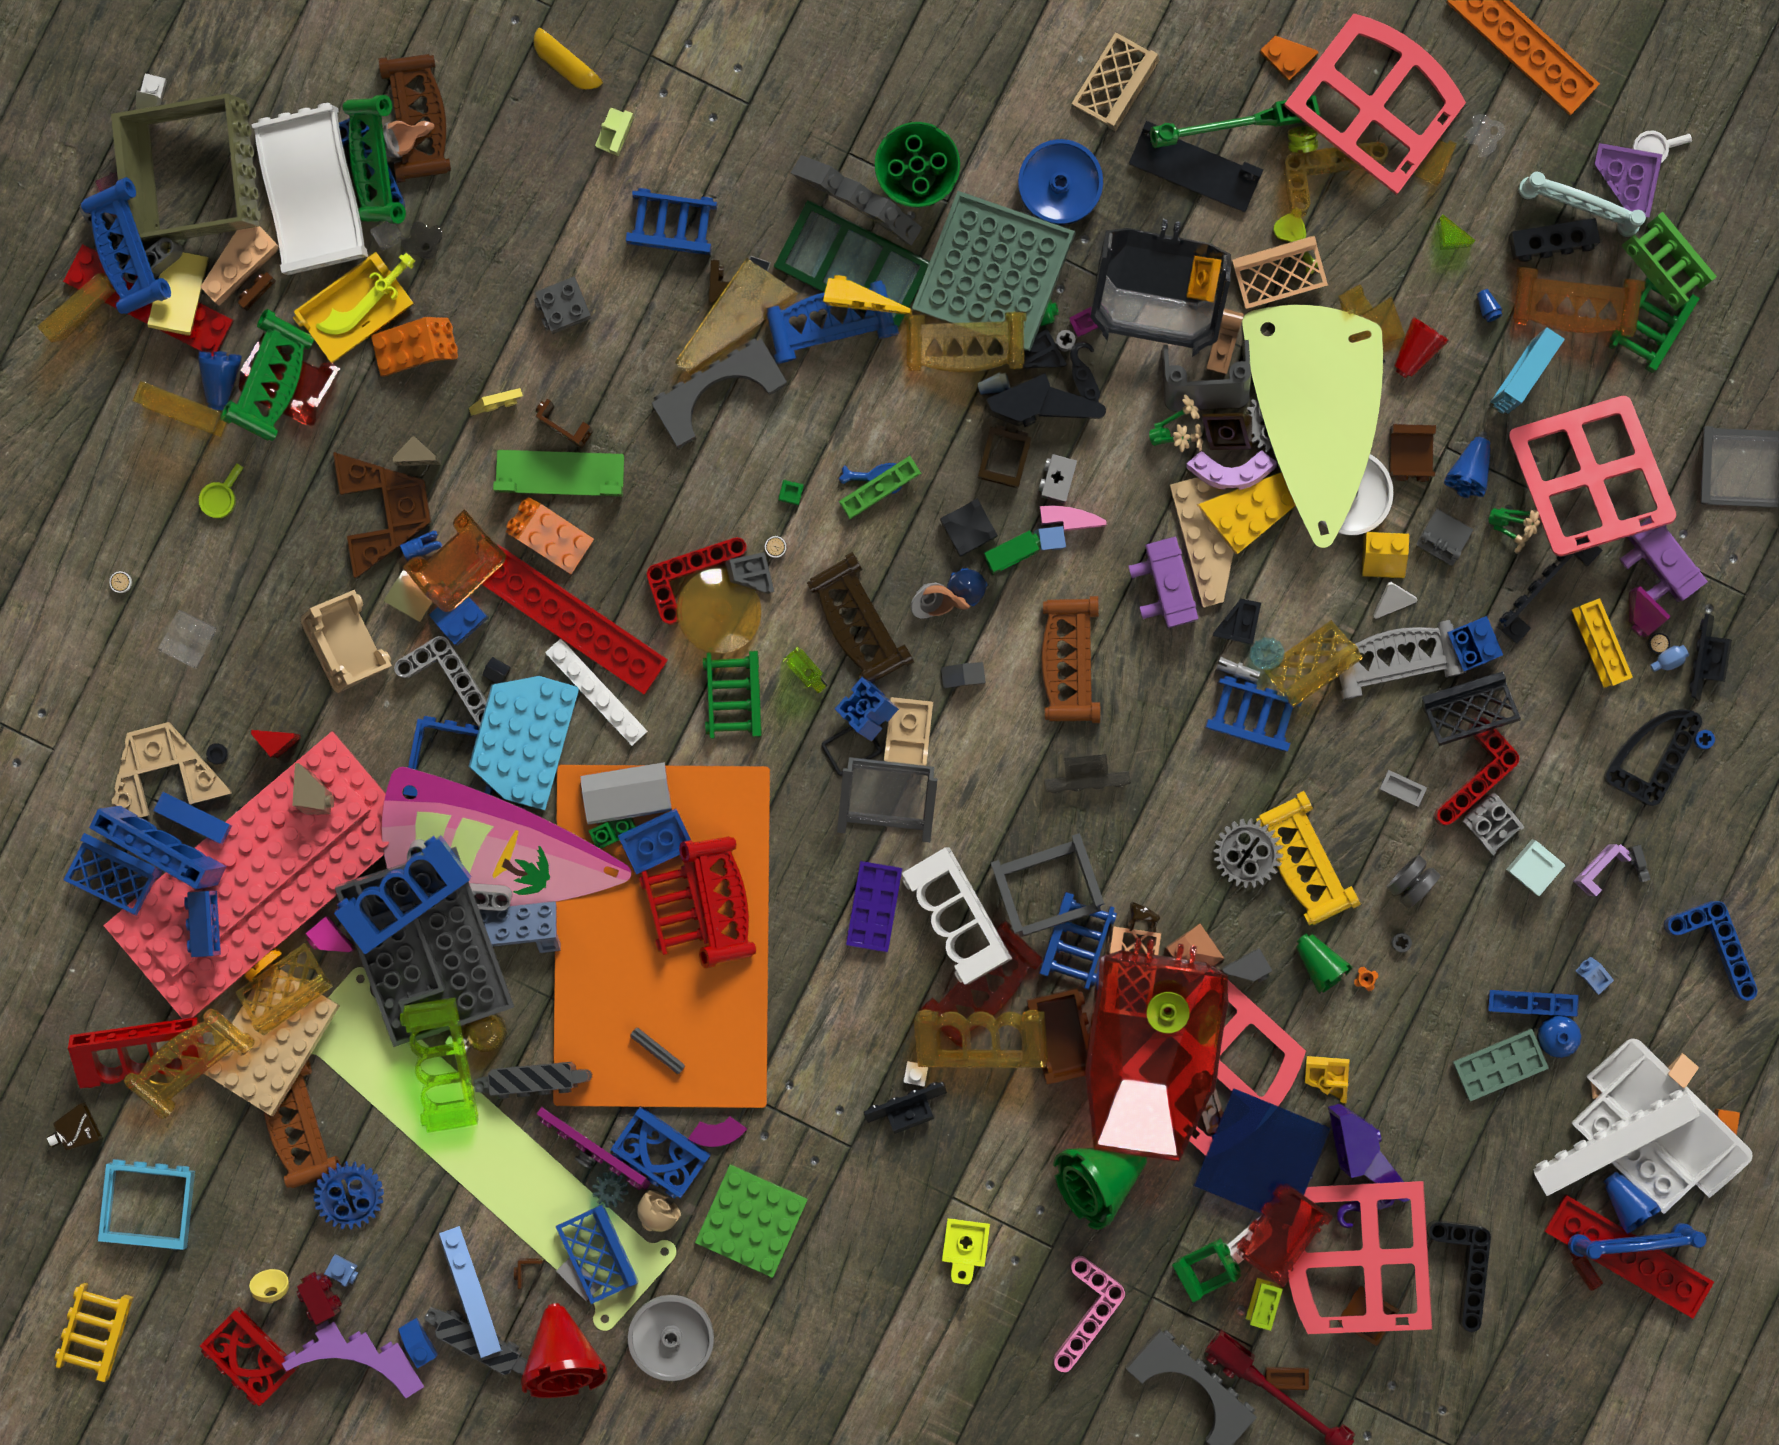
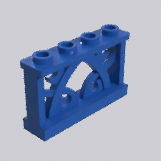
[610,1106,711,1199]

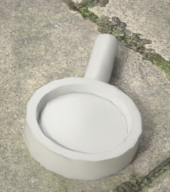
[1632,131,1692,163]

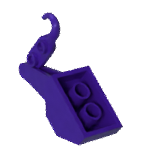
[1328,1104,1410,1228]

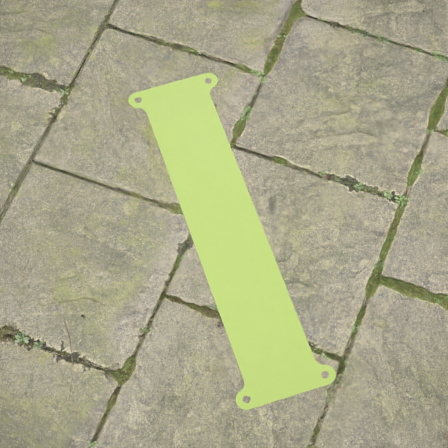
[311,967,676,1331]

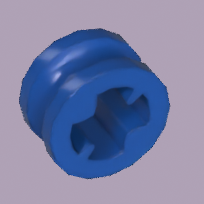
[1694,730,1715,749]

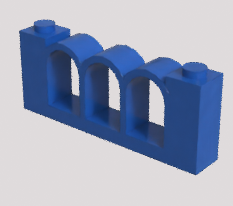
[89,806,227,889]
[334,835,472,954]

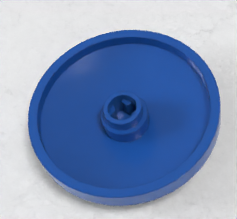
[1018,139,1103,225]

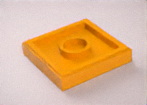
[1187,256,1222,302]

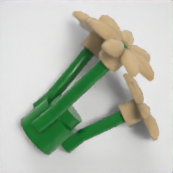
[1149,395,1203,452]
[1489,508,1541,554]

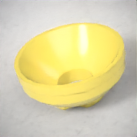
[249,1269,289,1303]

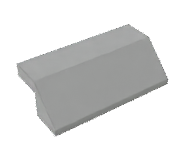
[580,762,672,825]

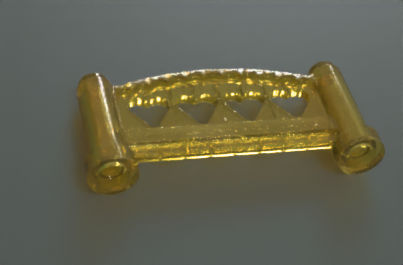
[904,312,1027,373]
[124,1008,255,1119]

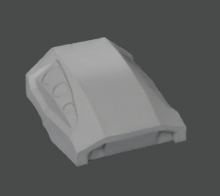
[1463,793,1524,855]

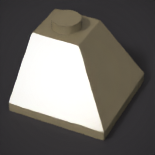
[292,763,334,815]

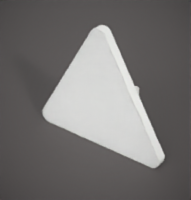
[1373,582,1417,619]

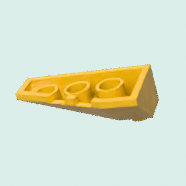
[823,275,912,315]

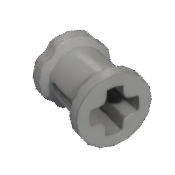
[1056,330,1075,352]

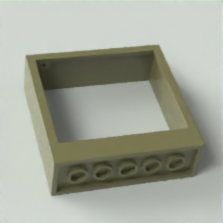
[111,94,261,246]

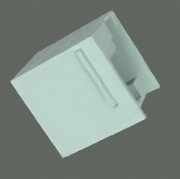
[1506,839,1565,896]

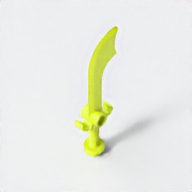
[316,253,415,334]

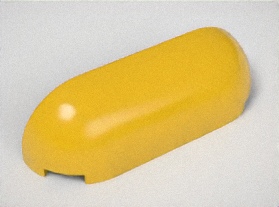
[534,28,603,90]

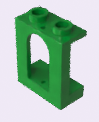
[1172,1238,1242,1302]

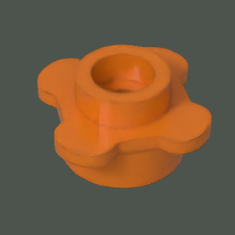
[1354,967,1378,991]

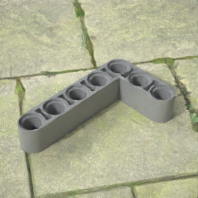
[394,636,487,726]
[407,839,513,911]

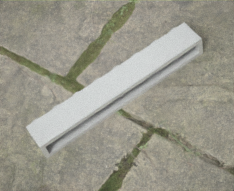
[1533,1090,1700,1196]

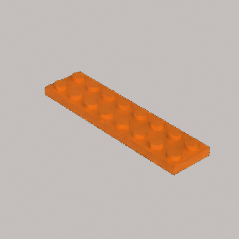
[1446,0,1600,116]

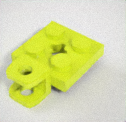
[942,1218,990,1285]

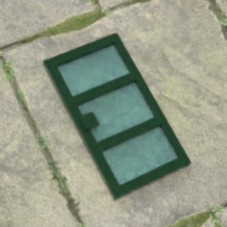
[773,200,930,329]

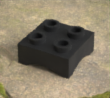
[940,498,998,557]

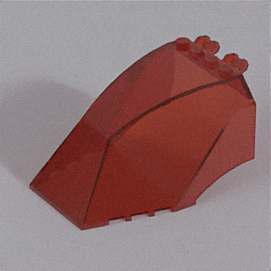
[1085,937,1228,1162]

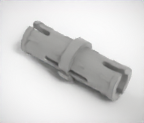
[1216,657,1260,684]

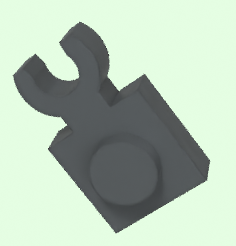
[1628,845,1650,882]

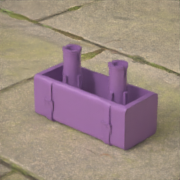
[1620,518,1708,602]
[1129,537,1199,629]

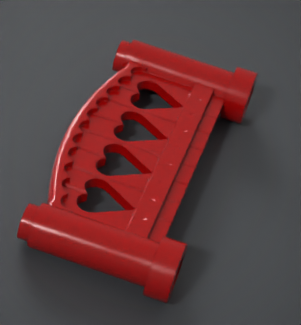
[679,836,756,968]

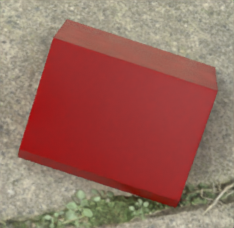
[251,730,301,758]

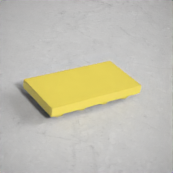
[148,249,208,336]

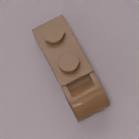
[1206,308,1244,375]

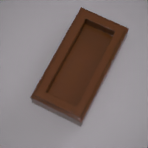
[1265,1367,1309,1390]

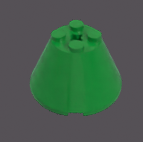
[875,122,960,208]

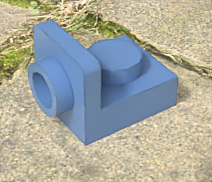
[1576,957,1614,995]
[324,1254,358,1287]

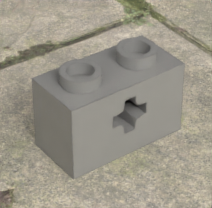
[1038,454,1077,503]

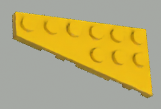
[1197,472,1296,554]

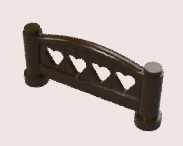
[807,551,915,683]

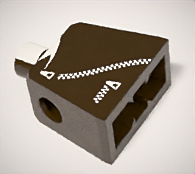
[47,1102,103,1150]

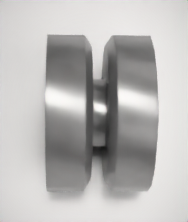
[1386,855,1441,909]

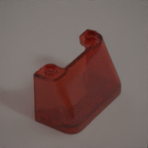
[239,333,340,426]

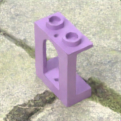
[1573,844,1631,896]

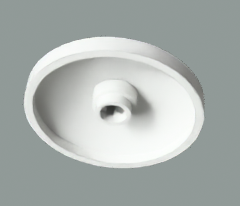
[1320,454,1393,535]

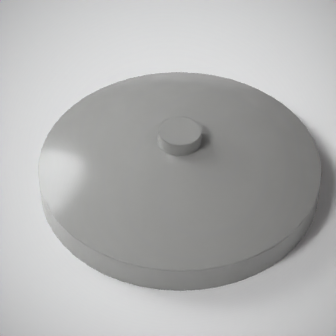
[628,1295,714,1381]

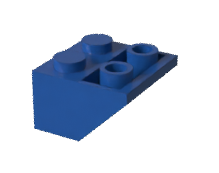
[1447,616,1503,672]

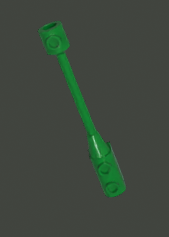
[1150,95,1320,148]

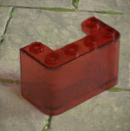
[1236,1183,1333,1287]

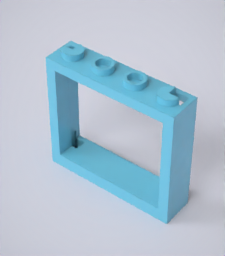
[1490,327,1565,414]
[98,1159,195,1250]

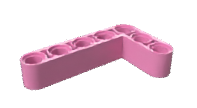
[1054,1256,1125,1372]

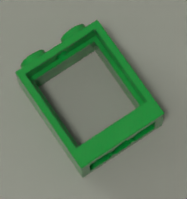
[983,530,1041,575]

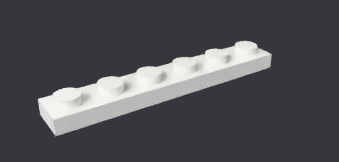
[545,638,648,746]

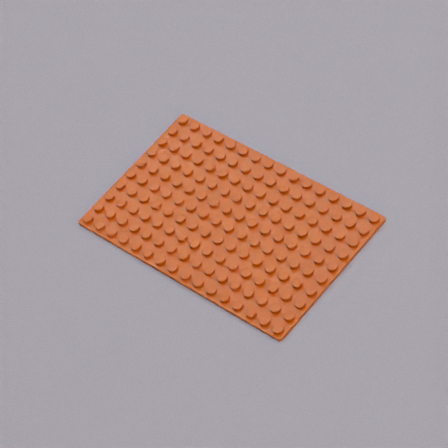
[553,765,770,1108]

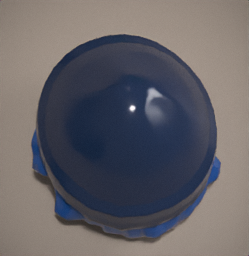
[947,568,987,606]

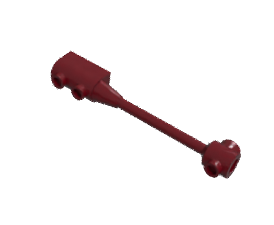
[1205,1329,1355,1445]

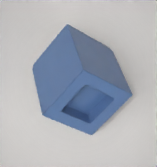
[1033,526,1066,551]

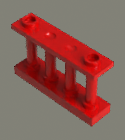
[639,862,708,955]

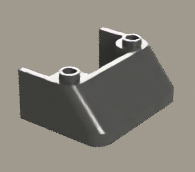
[1161,340,1251,412]

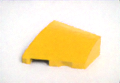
[1305,1056,1350,1103]

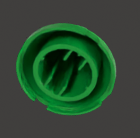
[1053,1146,1147,1230]

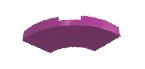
[688,1116,747,1147]

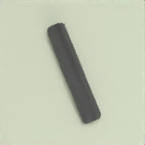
[630,1028,685,1074]

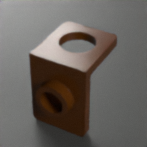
[514,1258,544,1290]

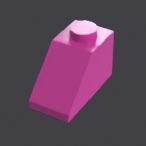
[306,917,356,952]

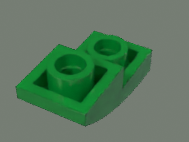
[589,817,637,849]

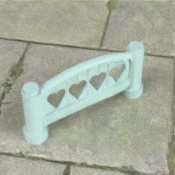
[1518,172,1646,237]

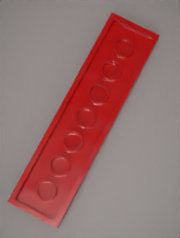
[63,244,234,356]
[1544,1194,1714,1319]

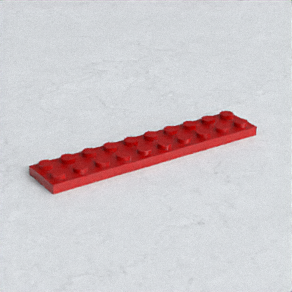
[469,541,668,695]

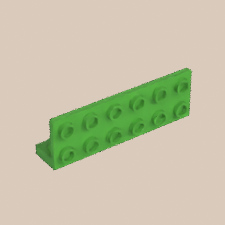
[493,450,624,497]

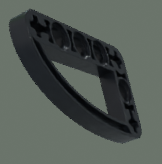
[1604,709,1702,806]

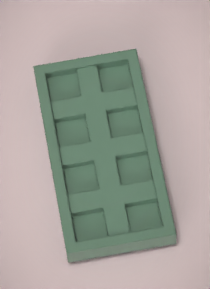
[1452,1029,1549,1101]

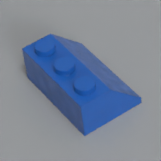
[184,891,221,957]

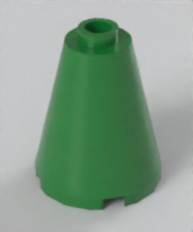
[1296,934,1353,994]

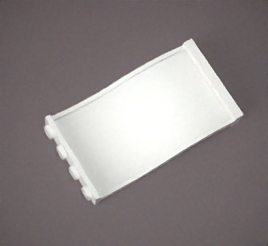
[252,103,368,275]

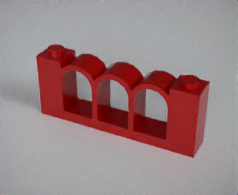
[68,1017,208,1089]

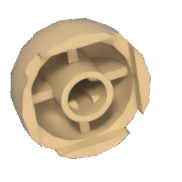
[637,1190,681,1232]

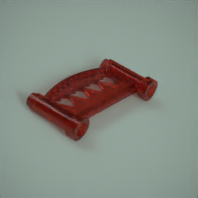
[918,920,1043,1048]

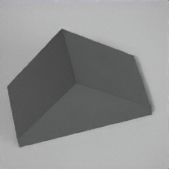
[941,662,986,688]

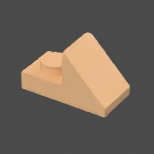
[1668,1053,1699,1088]

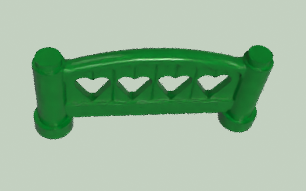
[342,95,406,224]
[220,309,314,441]

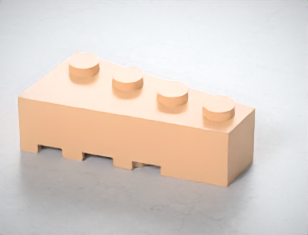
[200,227,280,306]

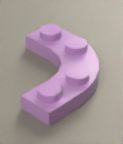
[1187,450,1277,490]

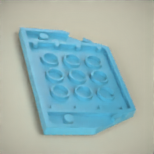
[469,676,579,810]

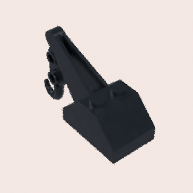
[986,342,1106,428]

